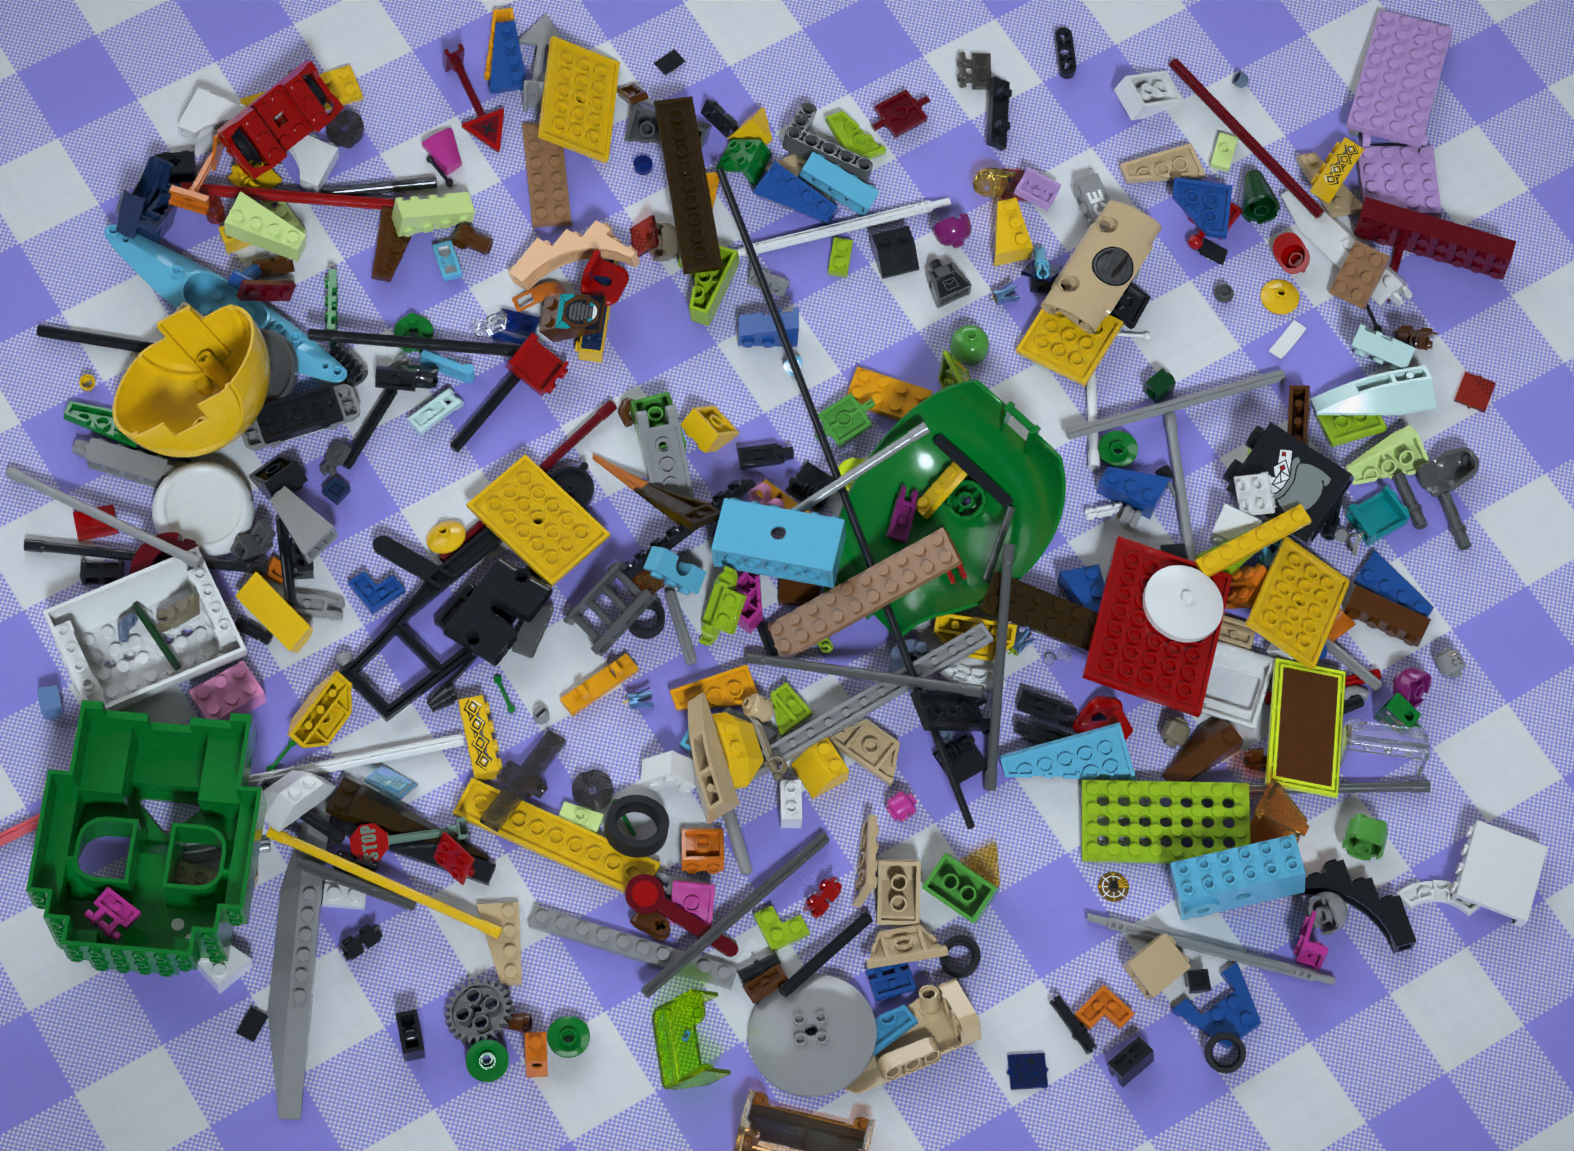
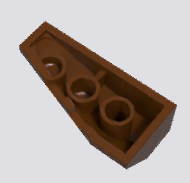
[1162,717,1244,782]

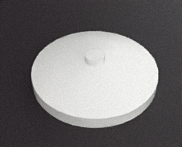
[1142,565,1223,643]

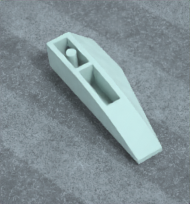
[1311,365,1437,415]

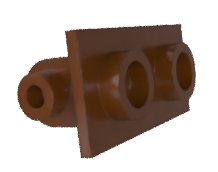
[252,256,295,278]
[1243,748,1268,770]

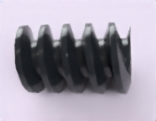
[329,343,368,387]

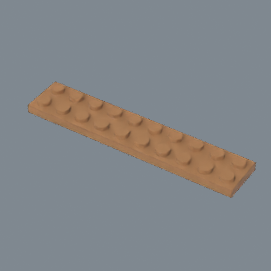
[767,527,962,658]

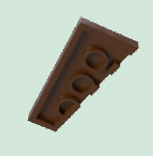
[371,207,412,282]

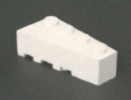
[171,918,253,994]

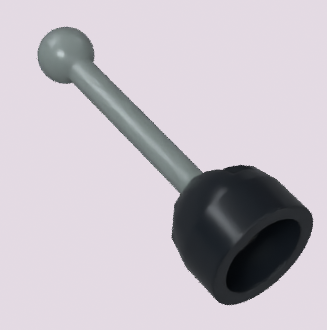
[1155,465,1178,509]

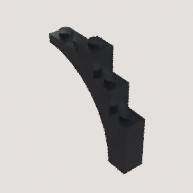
[1287,859,1417,953]

